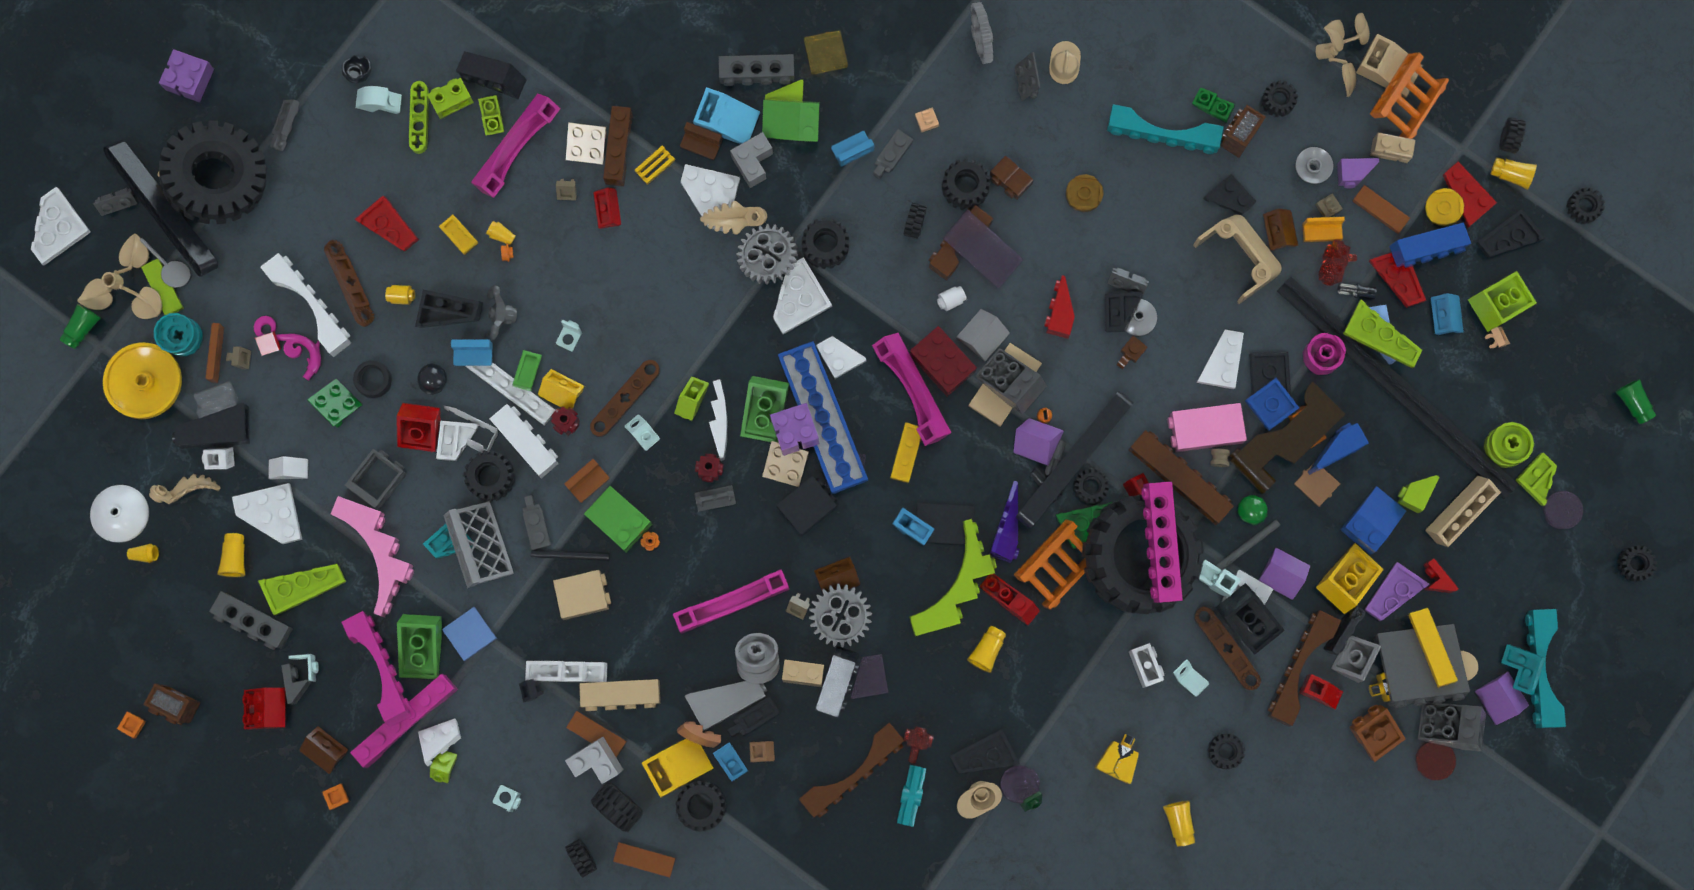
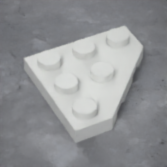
[681,164,740,231]
[31,187,91,265]
[773,257,832,334]
[232,483,302,544]

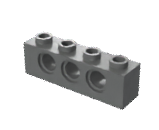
[719,54,794,86]
[209,591,293,650]

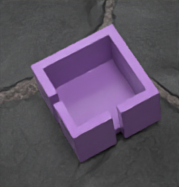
[159,49,214,102]
[770,403,820,456]

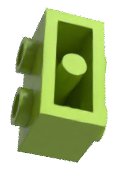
[427,78,474,119]

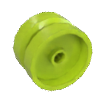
[1484,422,1534,468]

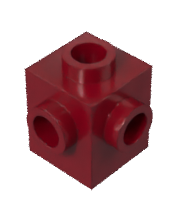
[551,406,580,436]
[695,454,724,482]

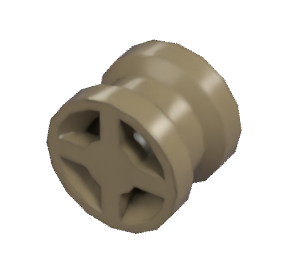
[1210,449,1230,467]

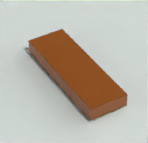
[1352,185,1410,234]
[206,323,224,383]
[566,711,627,758]
[613,842,676,878]

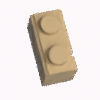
[1370,133,1415,163]

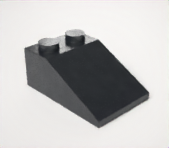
[1215,583,1285,655]

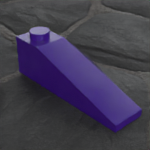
[989,481,1020,563]

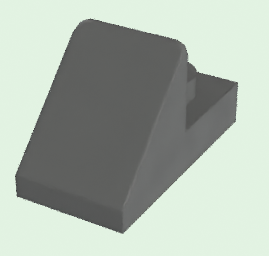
[281,664,311,705]

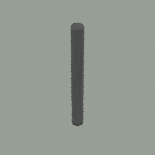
[1215,520,1280,570]

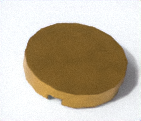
[1065,174,1103,212]

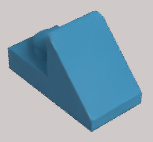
[892,508,934,545]
[713,742,748,781]

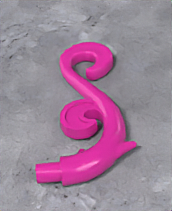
[254,316,321,381]

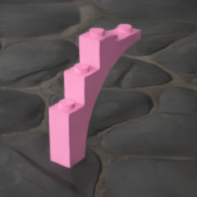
[331,496,414,618]

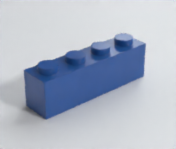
[1389,223,1471,268]

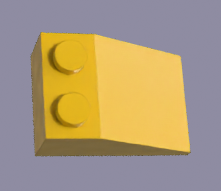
[1316,543,1384,614]

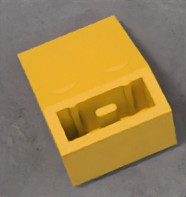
[642,739,714,798]

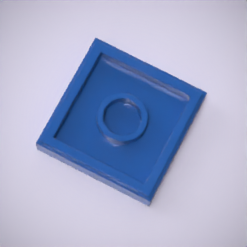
[1245,378,1300,431]

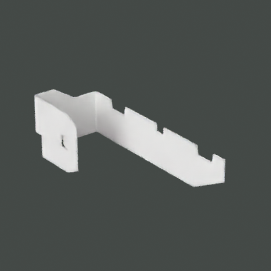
[444,406,498,453]

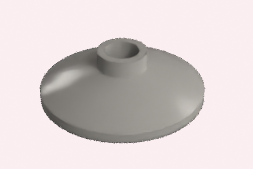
[1295,147,1333,184]
[1126,299,1157,336]

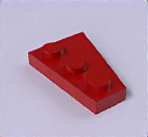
[1443,162,1497,228]
[354,196,419,251]
[1369,252,1426,308]

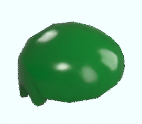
[1238,495,1268,525]

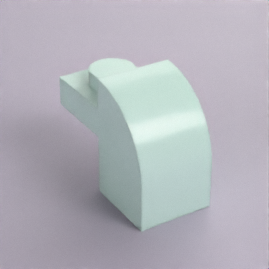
[355,86,402,114]
[1199,560,1241,597]

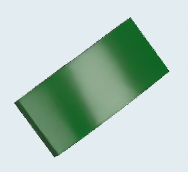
[1192,87,1235,123]

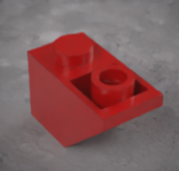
[1299,674,1343,710]

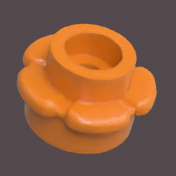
[501,243,513,262]
[641,532,660,551]

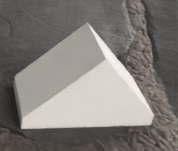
[269,456,308,479]

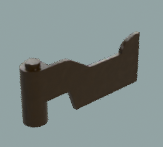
[1230,382,1346,494]

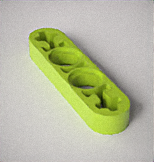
[409,81,429,154]

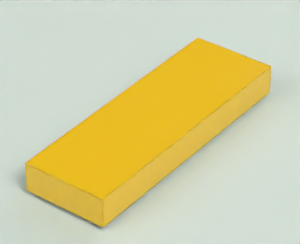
[890,422,921,483]

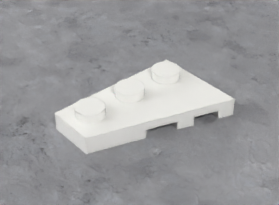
[1196,330,1244,389]

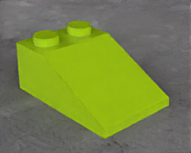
[1468,271,1537,332]

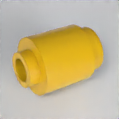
[385,285,415,305]

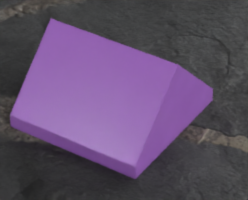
[1014,418,1064,466]
[1258,548,1310,600]
[1475,672,1529,725]

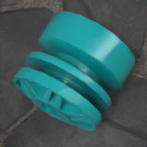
[154,313,203,357]

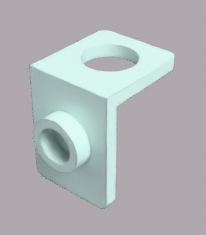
[556,320,582,352]
[624,414,660,451]
[289,654,319,682]
[1173,659,1209,697]
[493,785,521,812]

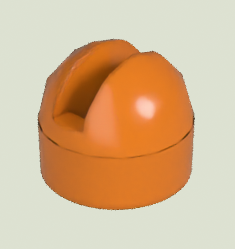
[1037,408,1053,424]

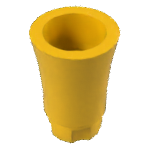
[1491,157,1537,190]
[217,533,245,577]
[967,626,1006,672]
[1163,801,1195,847]

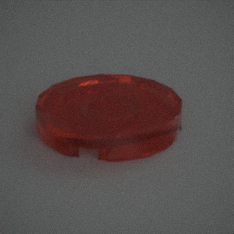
[1416,742,1456,780]

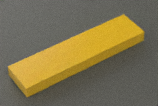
[1408,608,1458,688]

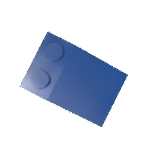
[1308,423,1369,475]
[1340,486,1406,555]

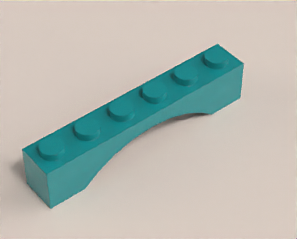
[1107,104,1224,154]
[1525,609,1566,728]

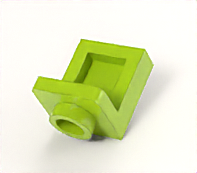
[430,751,457,783]

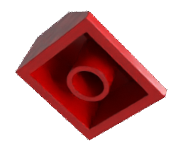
[397,403,441,452]

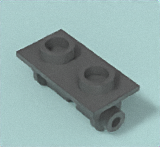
[93,187,138,216]
[1107,267,1149,297]
[695,485,736,512]

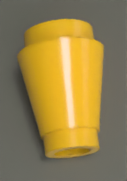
[486,221,516,245]
[127,544,159,563]

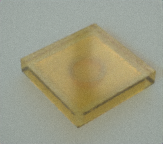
[804,30,848,75]

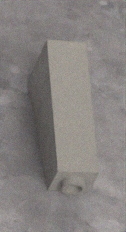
[685,681,767,731]

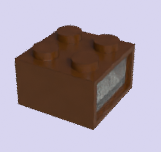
[1221,105,1266,158]
[143,683,201,725]

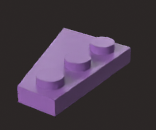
[1364,562,1429,621]

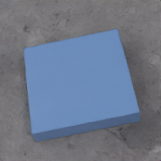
[442,607,497,661]

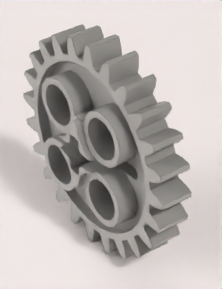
[971,2,993,64]
[736,224,798,284]
[809,584,872,647]

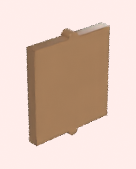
[1294,464,1340,507]

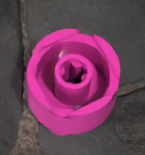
[1303,333,1346,375]

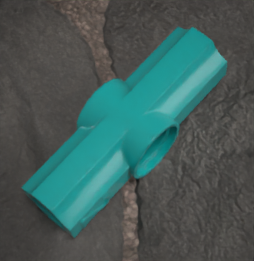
[897,765,926,827]

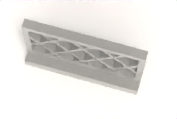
[443,501,514,588]

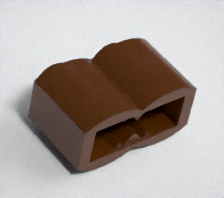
[990,156,1033,200]

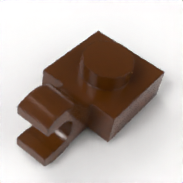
[1117,336,1148,370]

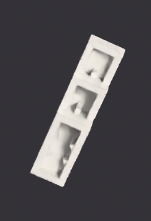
[709,379,728,461]
[525,661,607,682]

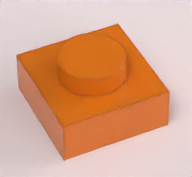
[117,712,146,739]
[322,784,350,810]

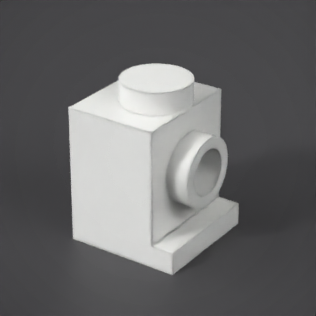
[202,447,235,469]

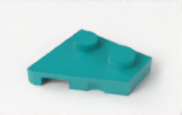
[423,524,474,559]

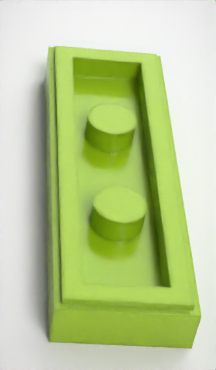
[141,259,184,315]

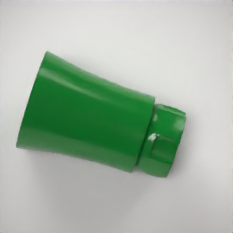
[59,304,101,349]
[1615,379,1656,424]

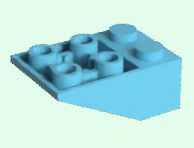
[693,87,760,144]

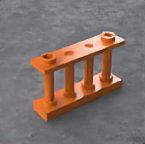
[1370,52,1449,139]
[1014,519,1086,609]

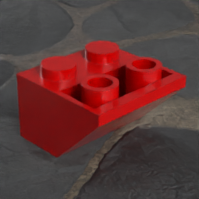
[242,688,285,729]

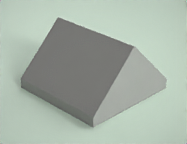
[956,309,1010,362]
[1331,636,1381,683]

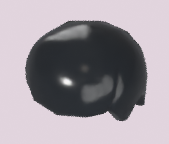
[342,55,371,83]
[417,363,447,395]

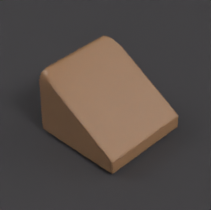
[750,741,774,762]

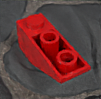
[1044,275,1075,339]
[979,573,1040,625]

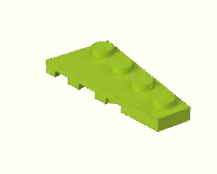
[1343,300,1422,368]
[258,564,346,616]

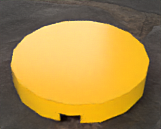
[1425,188,1464,226]

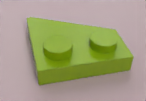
[1516,452,1557,506]

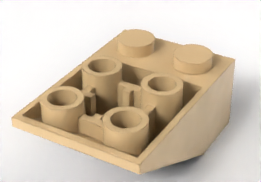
[1356,34,1423,98]

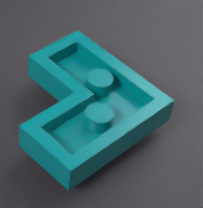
[1501,645,1545,695]

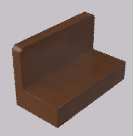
[680,122,723,160]
[1263,208,1298,251]
[814,557,860,595]
[300,726,348,774]

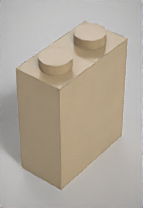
[553,570,611,620]
[782,660,824,687]

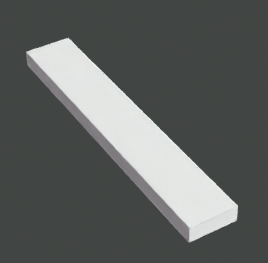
[465,363,555,426]

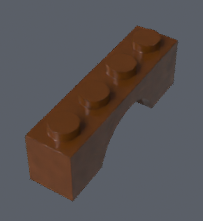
[603,106,633,186]
[929,205,993,281]

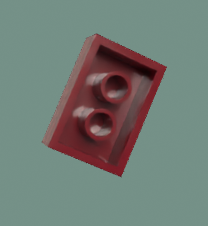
[909,326,977,397]

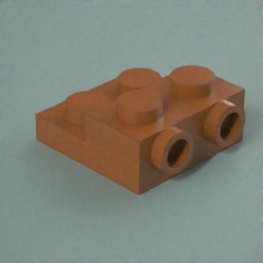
[1349,705,1405,762]

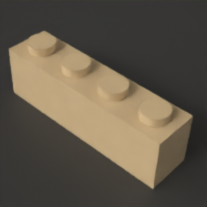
[1425,476,1501,547]
[580,679,661,711]

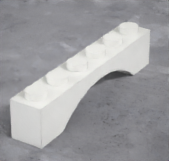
[261,253,351,357]

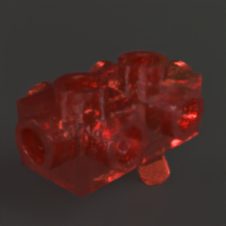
[1319,240,1357,286]
[904,727,934,763]

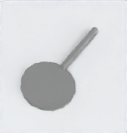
[140,238,190,288]

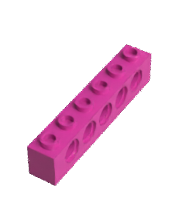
[1141,482,1183,603]

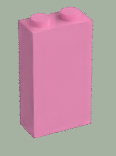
[1167,403,1247,452]

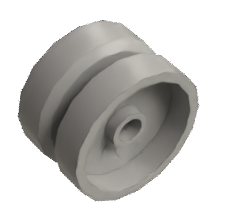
[735,633,780,684]

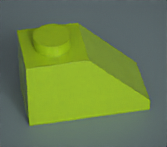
[674,376,709,420]
[1398,475,1439,513]

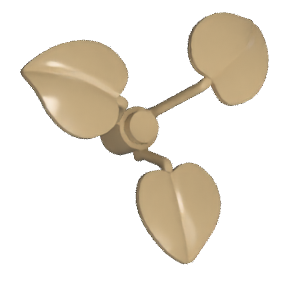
[1316,13,1370,97]
[77,234,162,319]

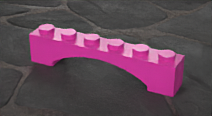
[471,93,560,198]
[872,333,951,446]
[673,569,789,634]
[342,611,411,727]
[350,674,458,768]

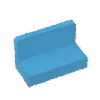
[831,131,874,167]
[1431,293,1464,335]
[451,340,493,366]

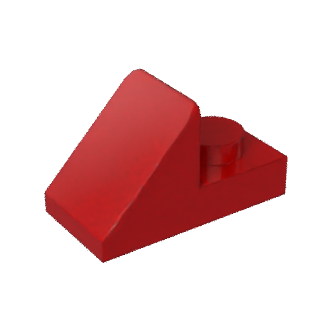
[1423,558,1459,593]

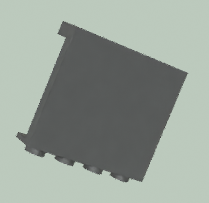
[1373,624,1470,708]

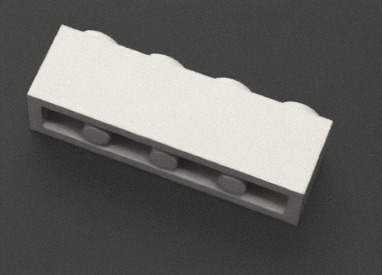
[489,404,559,479]

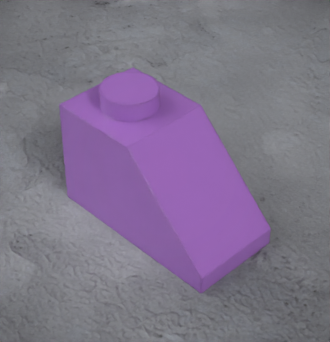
[1337,158,1379,188]

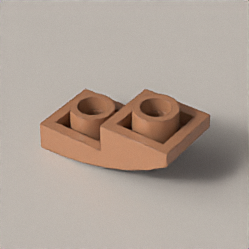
[677,722,721,748]

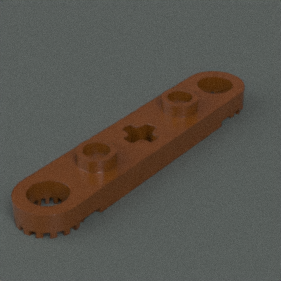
[324,240,375,327]
[590,360,660,437]
[1194,607,1261,690]

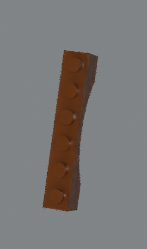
[1267,610,1341,727]
[799,723,905,818]

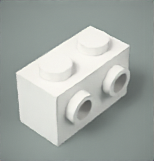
[1129,643,1165,688]

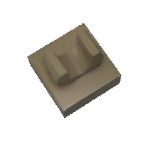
[556,179,577,200]
[1315,193,1343,217]
[226,347,251,369]
[786,593,810,620]

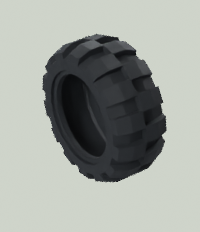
[1082,495,1204,614]

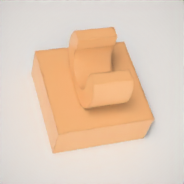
[915,107,939,133]
[1485,327,1510,348]

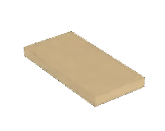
[968,343,1042,427]

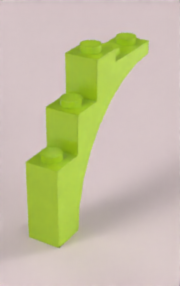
[909,519,997,636]

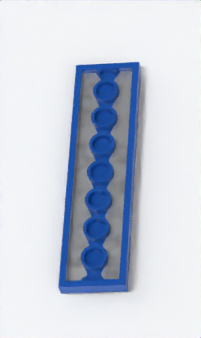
[778,341,868,494]

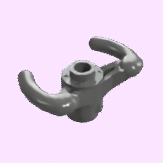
[485,285,517,341]

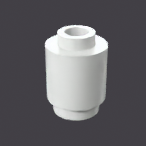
[937,286,966,311]

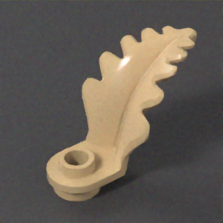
[700,201,767,235]
[149,474,221,504]

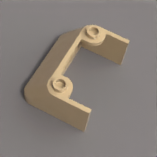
[1194,215,1282,304]

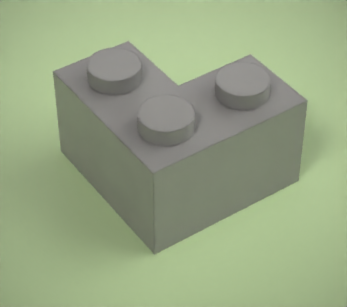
[730,132,773,188]
[565,737,624,784]

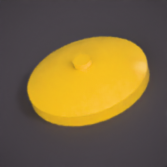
[103,342,182,419]

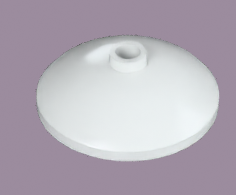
[90,485,149,543]

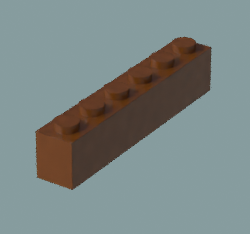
[1128,430,1233,526]

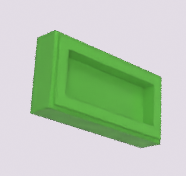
[512,350,542,391]

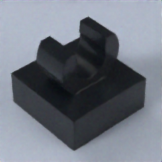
[519,679,544,703]

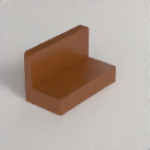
[564,459,610,503]

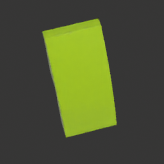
[478,95,504,136]

